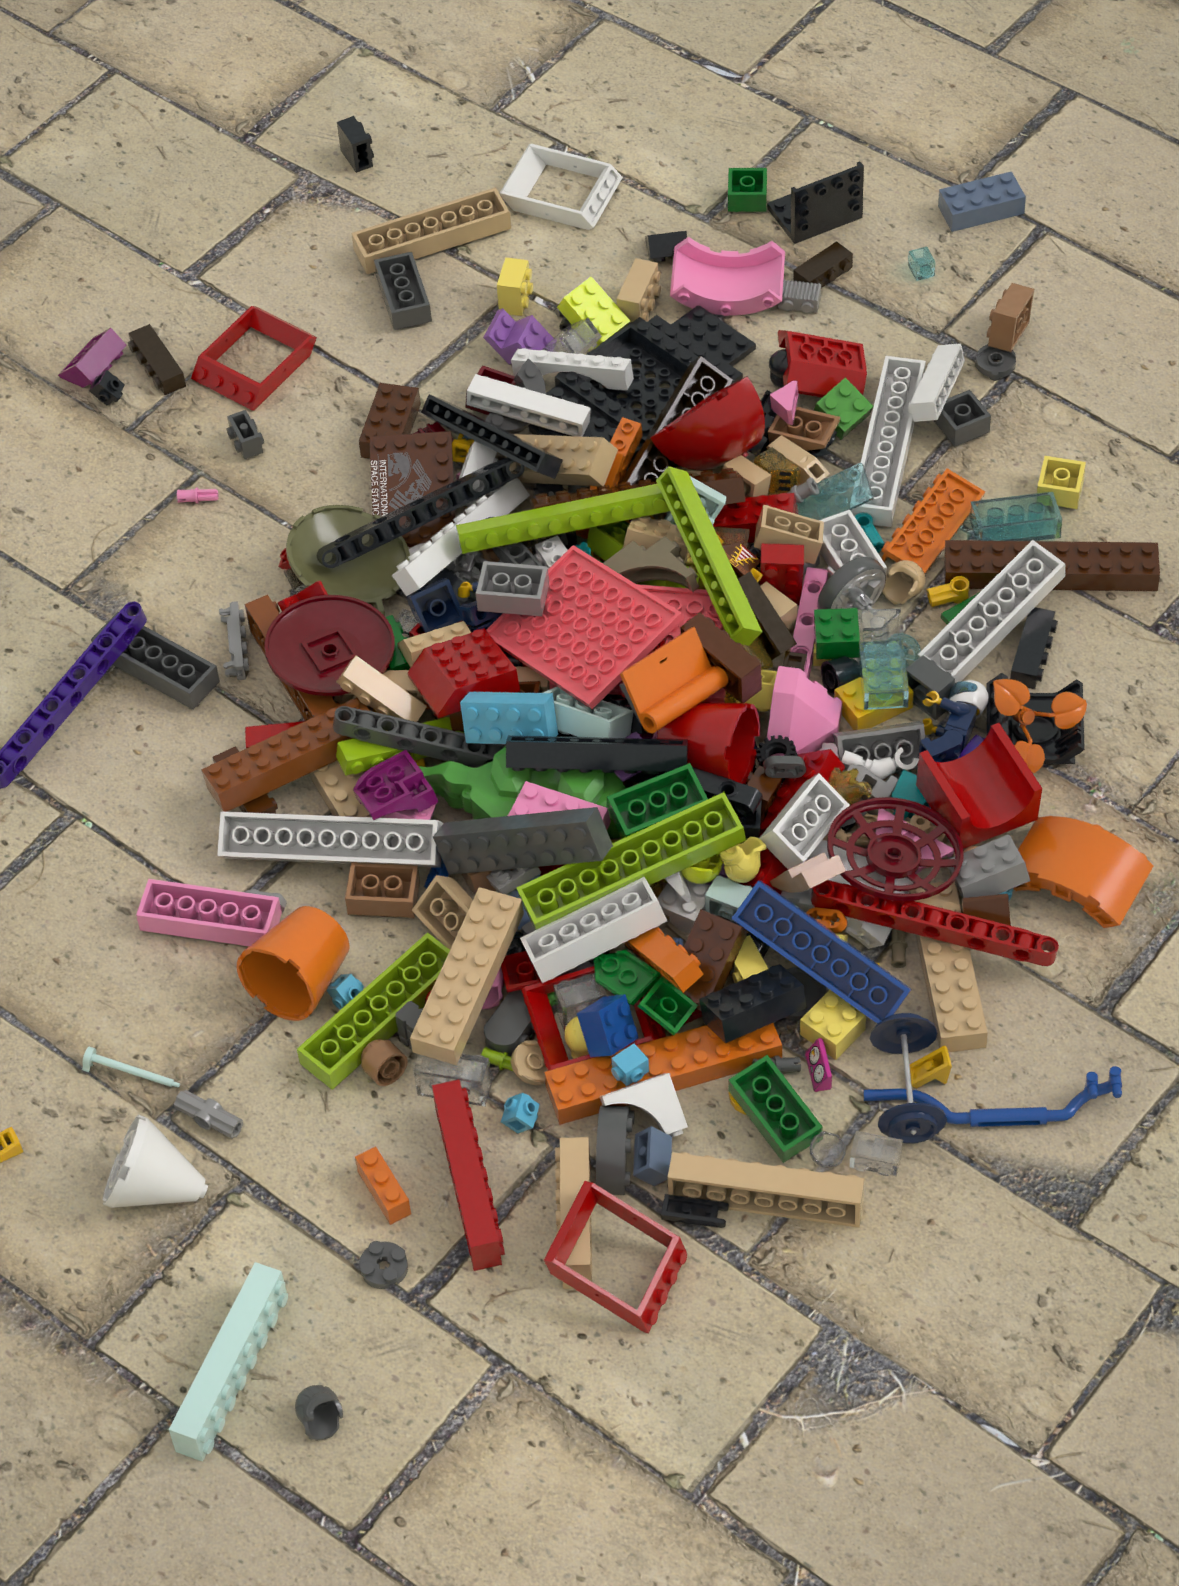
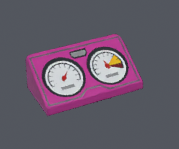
[805,1038,832,1092]

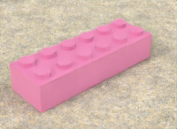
[136,879,282,946]

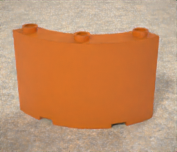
[1013,816,1154,928]

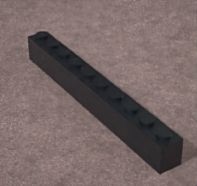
[421,394,563,479]

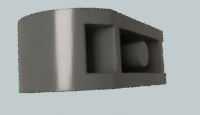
[484,990,535,1057]

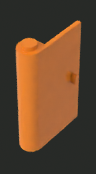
[620,627,728,733]

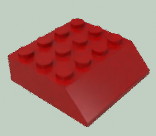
[407,628,520,718]

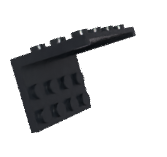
[767,162,864,244]

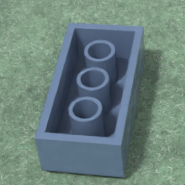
[938,171,1026,232]

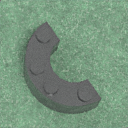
[485,359,546,434]
[596,1105,635,1195]

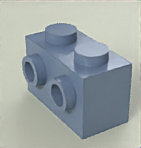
[633,1126,672,1186]

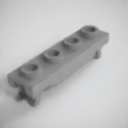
[219,601,249,680]

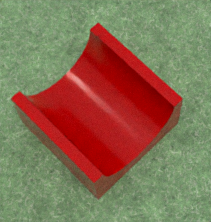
[916,723,1043,849]

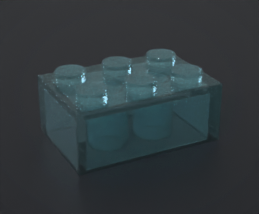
[859,640,909,710]

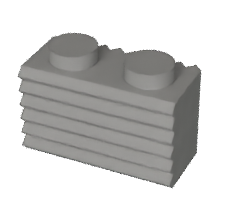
[778,279,821,313]

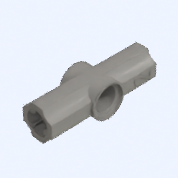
[174,1090,243,1138]

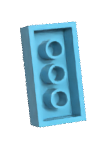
[460,692,558,744]

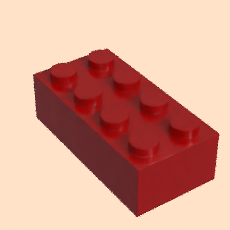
[713,493,798,544]

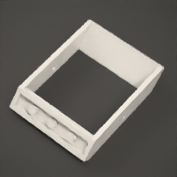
[499,144,623,230]

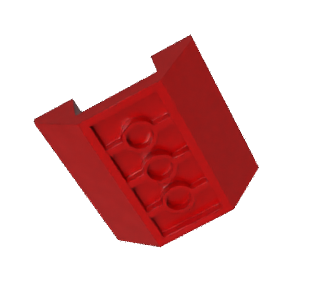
[777,330,867,398]

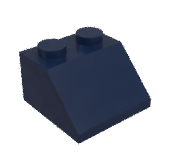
[405,578,462,633]

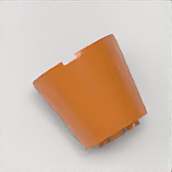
[237,906,350,1021]

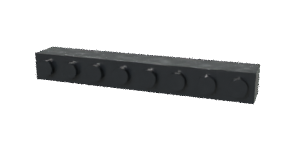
[506,735,688,774]

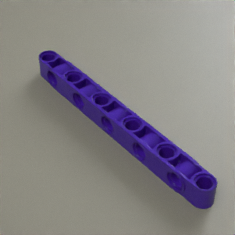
[0,601,147,788]

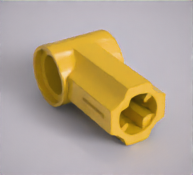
[926,576,969,607]

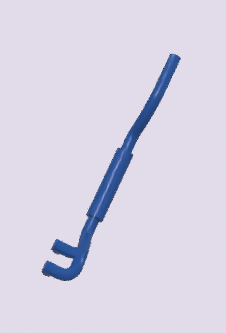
[863,1066,1122,1127]

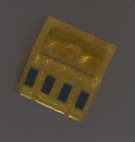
[754,447,801,495]

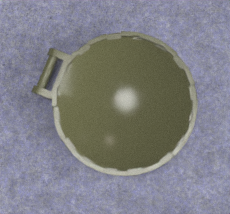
[286,505,410,616]

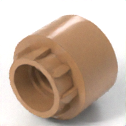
[361,1039,408,1086]

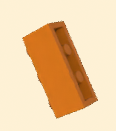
[355,1146,411,1225]

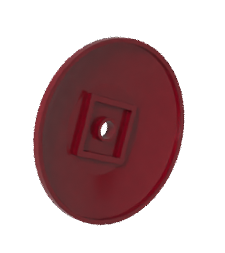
[265,595,395,696]

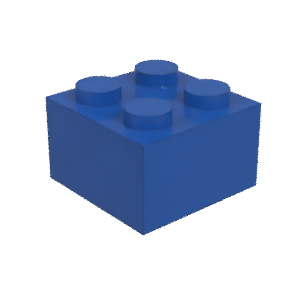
[577,994,639,1057]

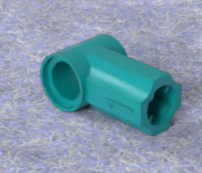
[855,513,885,553]

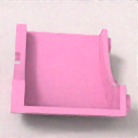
[670,237,785,316]

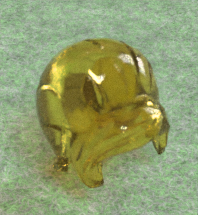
[828,767,872,806]

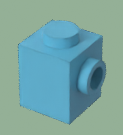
[611,1043,649,1086]

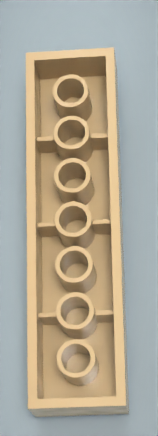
[351,187,511,275]
[909,881,988,1052]
[410,887,524,1065]
[668,1152,864,1228]

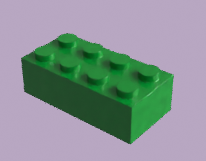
[606,763,708,839]
[728,1055,823,1163]

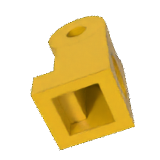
[452,433,475,463]

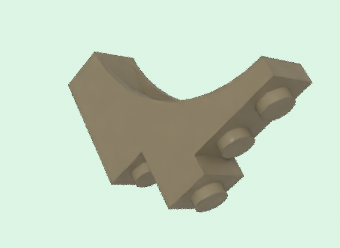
[603,536,699,592]

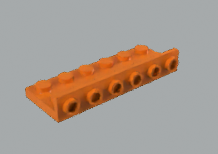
[881,469,985,574]

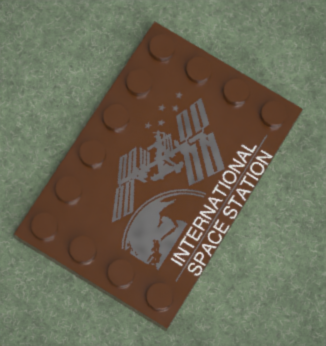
[369,431,456,547]

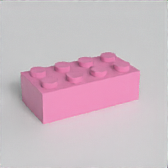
[508,781,611,830]

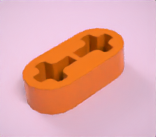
[806,907,848,933]

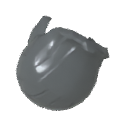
[295,1385,343,1441]

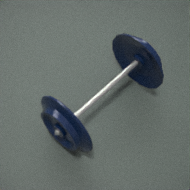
[869,1013,947,1144]

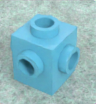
[326,974,364,1010]
[501,1093,540,1134]

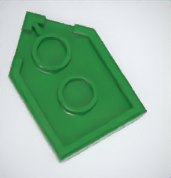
[594,950,661,1005]

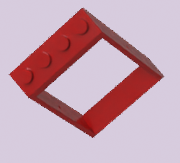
[191,306,317,410]
[521,966,666,1071]
[544,1181,688,1334]

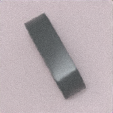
[763,756,806,778]

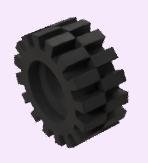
[756,735,797,767]

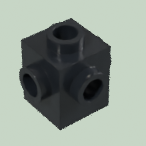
[89,370,125,406]

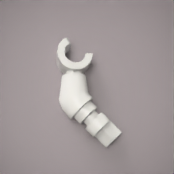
[841,747,919,780]

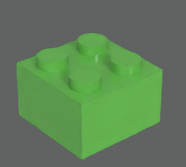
[813,378,874,440]

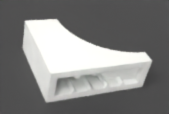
[599,1073,688,1137]

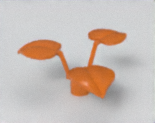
[993,679,1087,774]

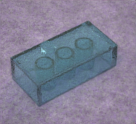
[970,492,1062,541]

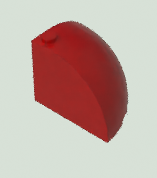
[650,376,765,471]

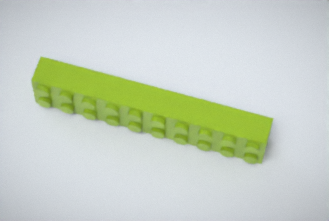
[516,792,746,930]

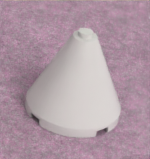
[102,1115,208,1208]

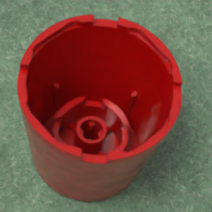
[657,703,760,785]

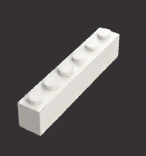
[908,343,965,422]
[467,374,591,437]

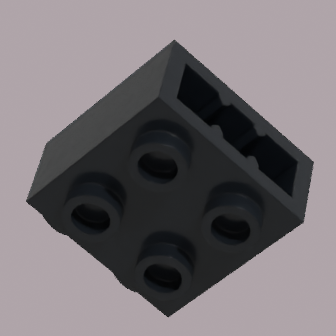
[337,116,374,173]

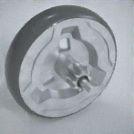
[817,557,886,617]

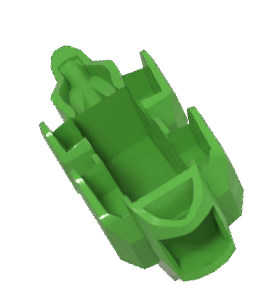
[419,746,626,839]

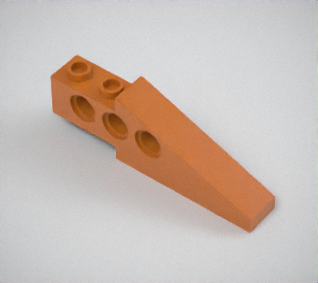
[576,417,643,539]

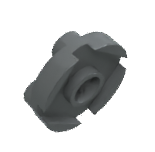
[975,344,1016,381]
[359,1241,408,1289]

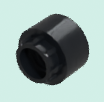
[821,656,863,697]

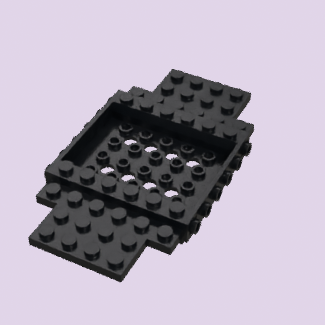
[528,306,756,460]

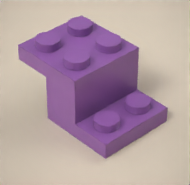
[483,308,557,365]

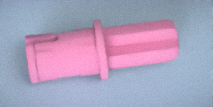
[177,487,219,504]

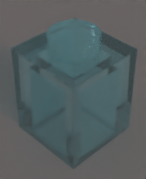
[908,246,936,281]

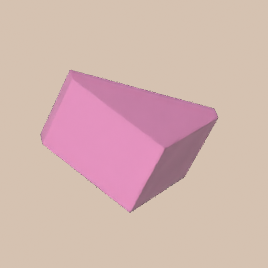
[770,381,799,425]

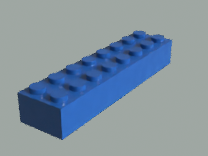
[731,881,912,1024]

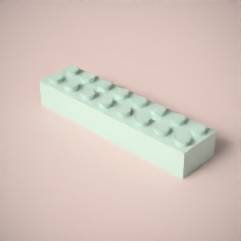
[169,1262,288,1462]

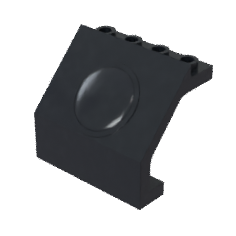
[986,673,1085,764]

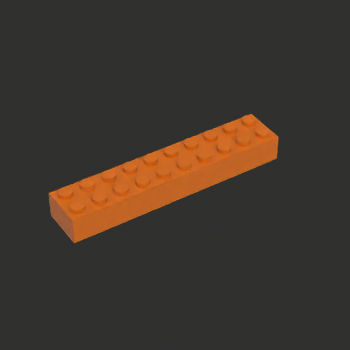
[544,1023,782,1125]

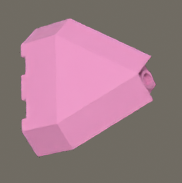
[767,666,842,756]

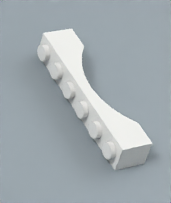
[511,348,634,391]

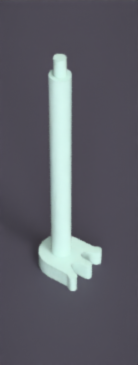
[82,1046,180,1088]

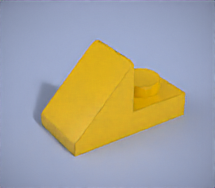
[910,1045,952,1089]

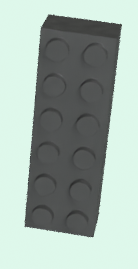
[91,612,220,709]

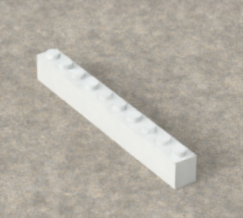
[392,478,530,596]

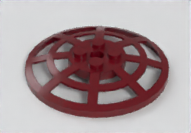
[827,797,964,901]

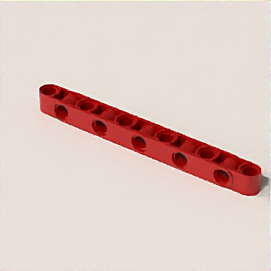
[811,880,1059,966]

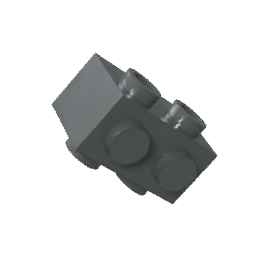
[226,410,264,460]

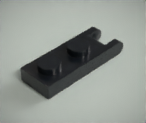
[661,1194,729,1228]

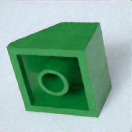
[638,976,698,1036]

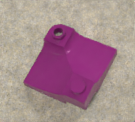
[353,750,438,820]

